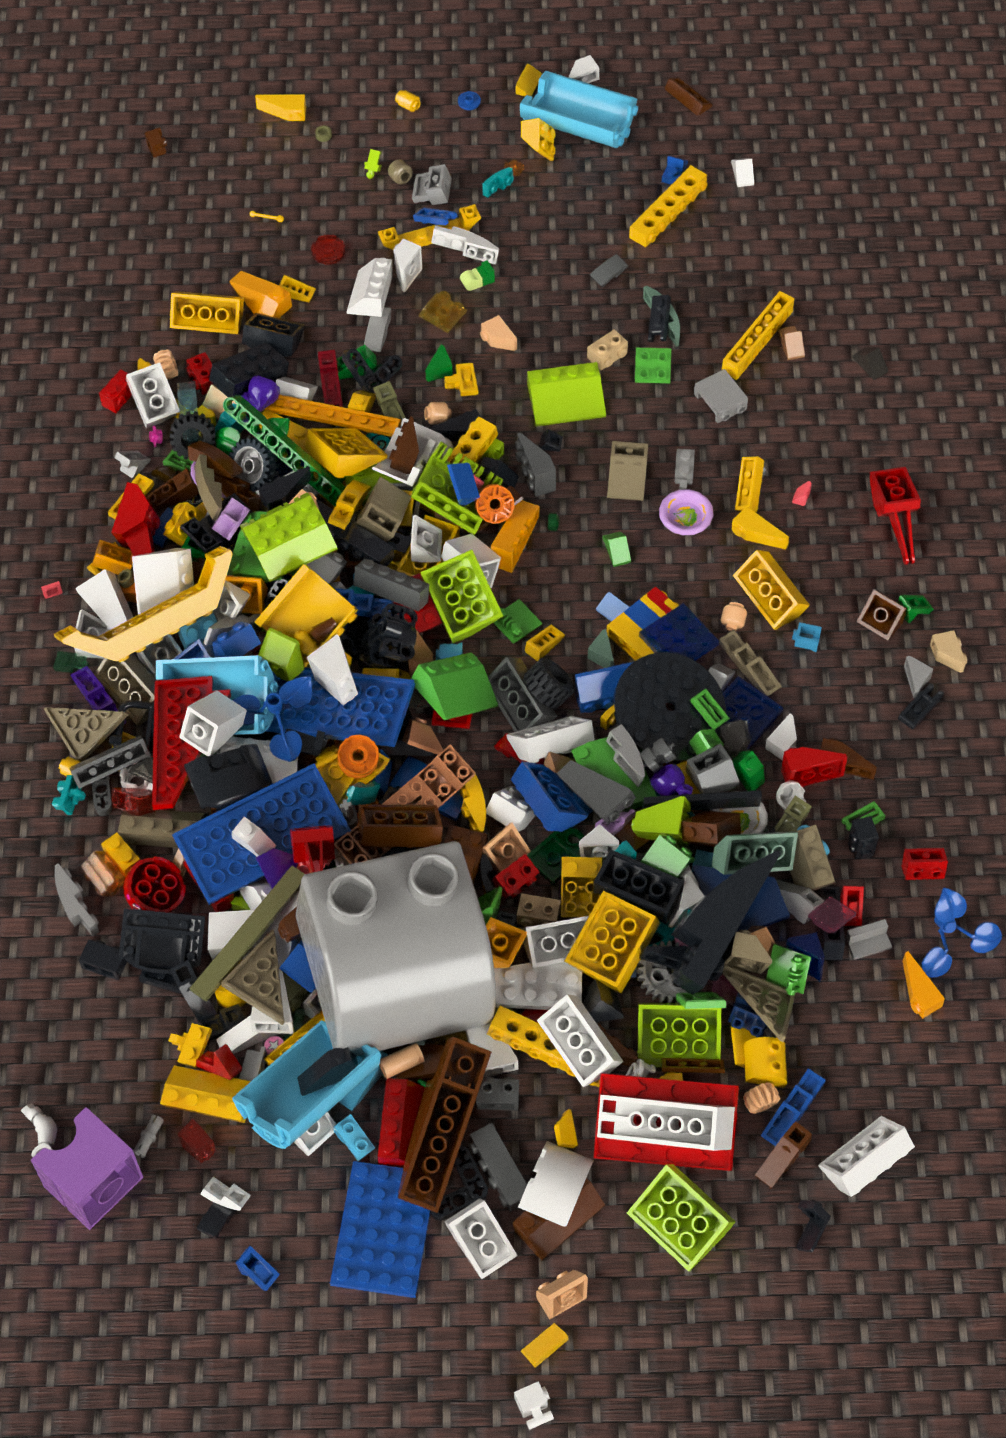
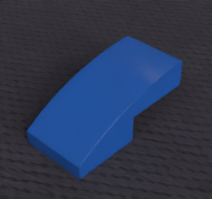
[152,507,173,549]

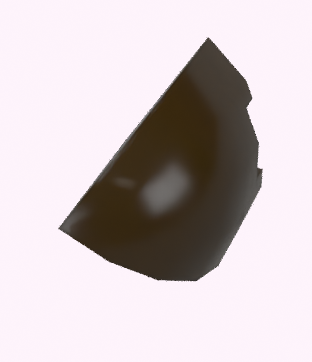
[151,465,182,483]

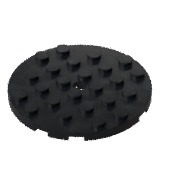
[613,652,726,762]

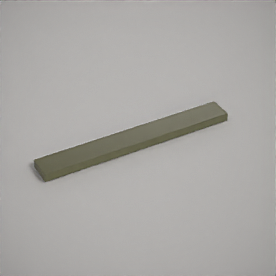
[190,866,305,1002]

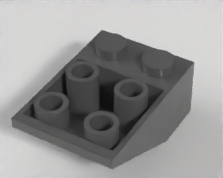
[515,433,556,497]

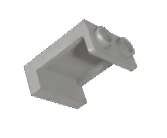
[694,369,748,423]

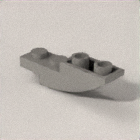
[55,864,99,936]

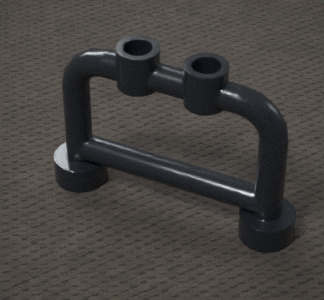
[109,700,154,771]

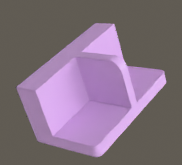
[211,498,250,540]

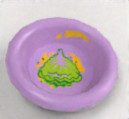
[659,489,714,535]

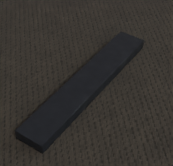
[642,790,762,811]

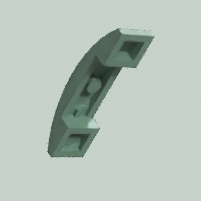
[643,286,680,347]

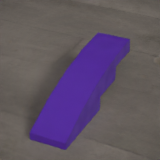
[71,666,127,724]

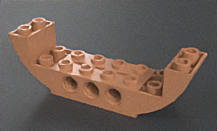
[334,744,476,864]

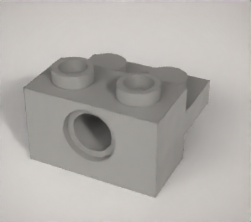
[412,164,452,205]

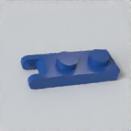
[413,208,458,225]

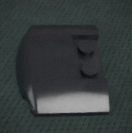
[184,744,273,811]
[119,908,206,974]

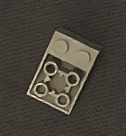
[607,441,648,501]
[355,477,411,542]

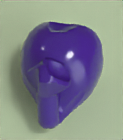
[240,375,280,412]
[650,764,693,796]

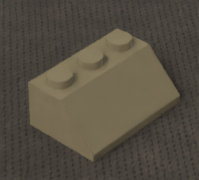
[790,825,836,891]
[724,930,772,974]

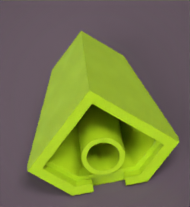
[631,796,691,847]

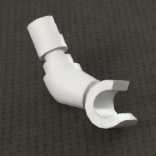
[21,1103,57,1157]

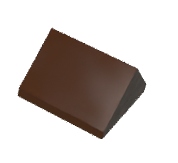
[856,589,907,640]

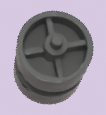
[640,737,677,774]

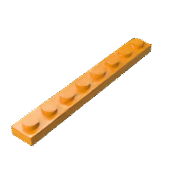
[263,395,401,437]

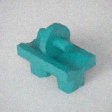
[52,775,86,815]

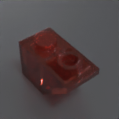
[112,787,155,816]

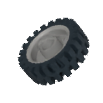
[229,438,279,493]

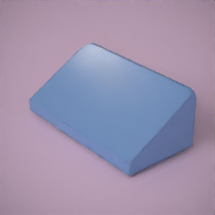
[596,592,629,621]

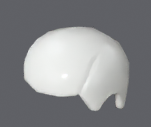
[776,780,806,810]

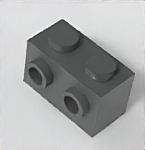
[476,1076,519,1111]

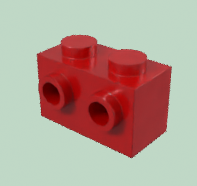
[185,352,214,395]
[99,369,132,413]
[901,848,948,880]
[491,854,540,899]

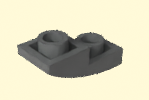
[590,254,628,288]

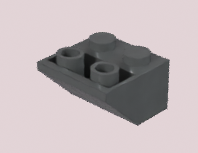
[686,744,740,794]

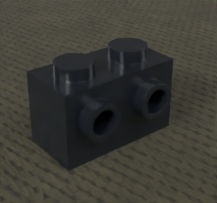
[848,816,879,859]
[79,939,127,981]

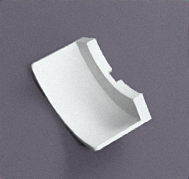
[372,427,437,487]
[518,1141,593,1226]

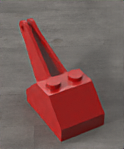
[870,467,921,565]
[111,482,160,556]
[290,825,335,873]

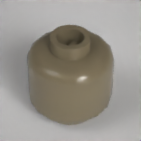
[388,159,413,185]

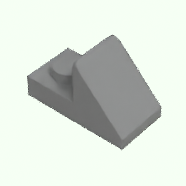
[115,450,151,478]

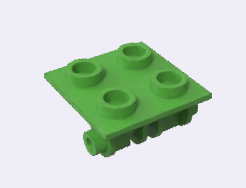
[635,347,671,384]
[493,599,543,644]
[766,944,811,995]

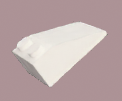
[444,1199,518,1279]

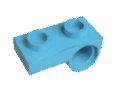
[333,1114,375,1161]

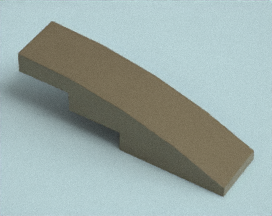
[194,454,222,521]
[718,630,782,697]

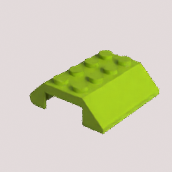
[411,441,503,535]
[240,493,338,582]

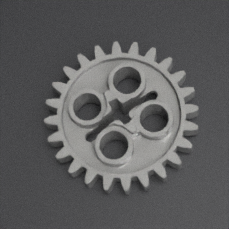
[636,941,688,1003]

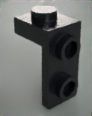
[285,729,328,757]
[796,1200,831,1252]

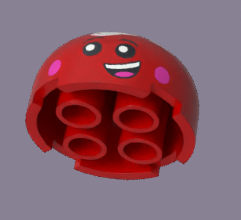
[124,856,186,913]

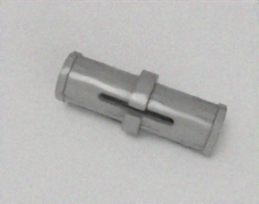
[133,1115,164,1158]

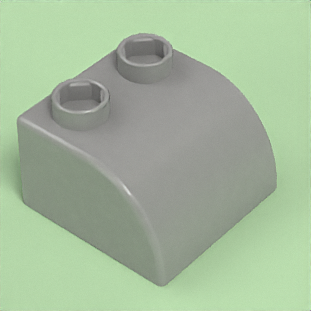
[296,841,496,1056]

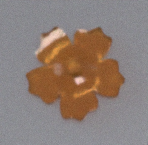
[504,159,524,176]

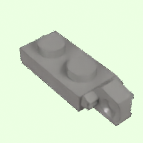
[674,449,695,490]

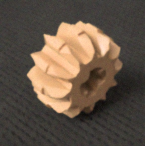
[154,349,178,380]
[743,1082,780,1114]

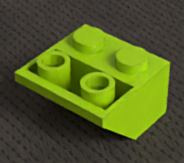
[258,627,305,682]

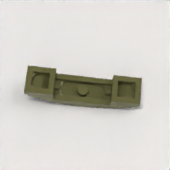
[373,381,406,422]
[775,796,812,832]

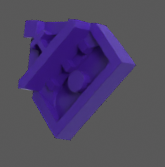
[255,848,298,889]

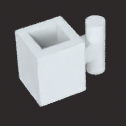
[514,1381,554,1430]

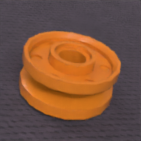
[474,484,514,524]
[337,735,379,779]

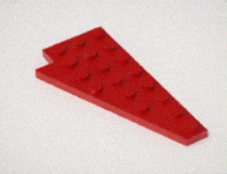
[152,676,231,810]

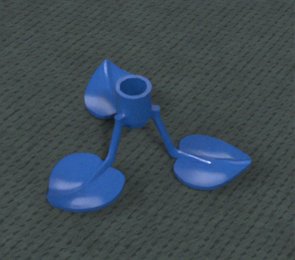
[232,676,312,762]
[920,888,1002,977]

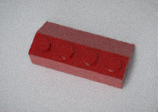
[378,1078,425,1168]

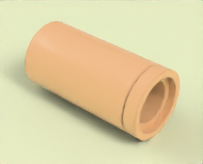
[379,1043,425,1079]

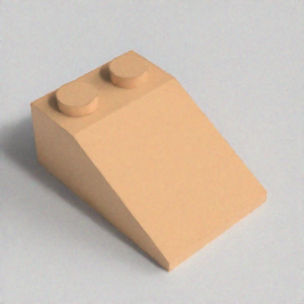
[536,1270,588,1319]

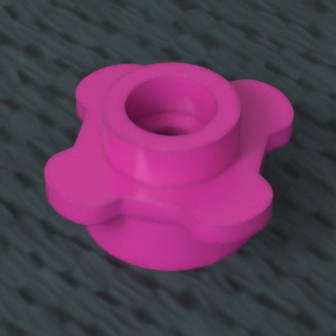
[149,426,163,447]

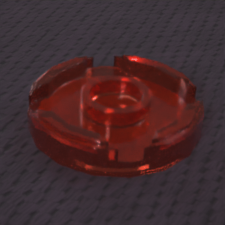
[311,235,345,265]

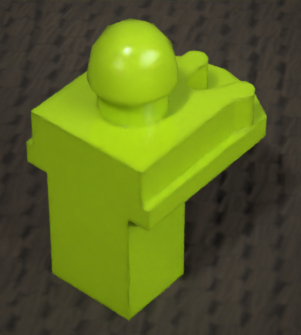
[364,149,382,179]

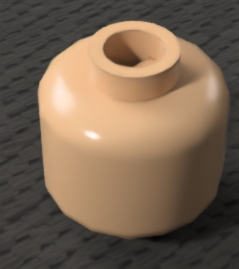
[424,402,452,425]
[721,602,747,631]

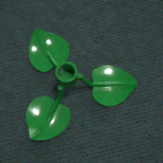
[215,418,290,457]

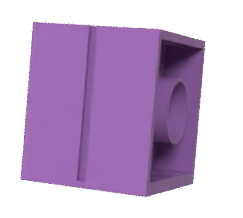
[31,1107,143,1230]

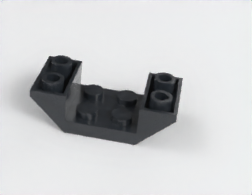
[180,493,253,554]

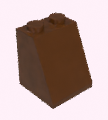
[682,811,741,851]

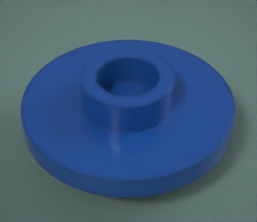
[458,91,481,110]

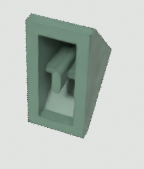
[588,629,614,668]

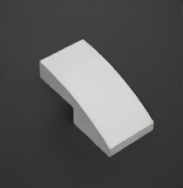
[201,1177,251,1210]

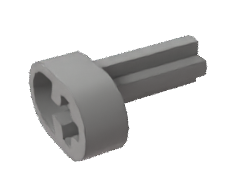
[340,799,358,829]

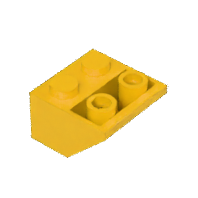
[521,118,555,161]

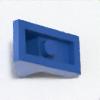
[661,156,688,185]
[236,1246,280,1291]

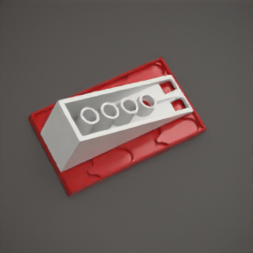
[594,1073,739,1171]

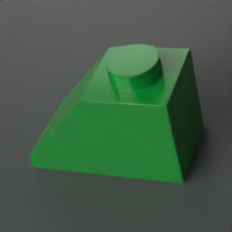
[732,751,765,791]

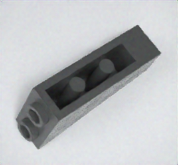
[557,760,636,825]

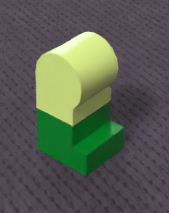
[460,260,495,291]

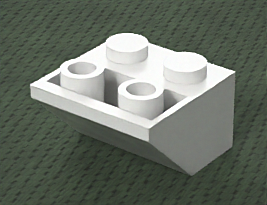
[486,786,536,832]

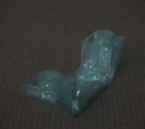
[177,381,202,443]

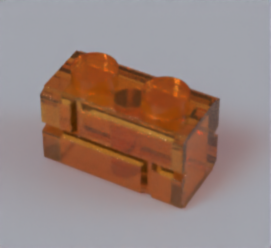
[81,851,125,896]

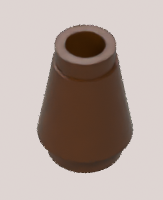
[310,617,338,644]

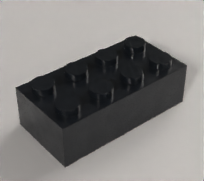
[209,342,289,397]

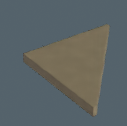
[44,707,129,762]
[221,929,285,1025]
[723,964,796,1042]

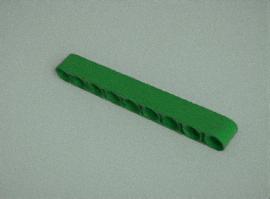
[223,395,346,506]

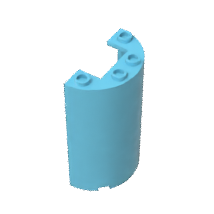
[520,70,638,148]
[156,656,278,735]
[232,1020,381,1149]

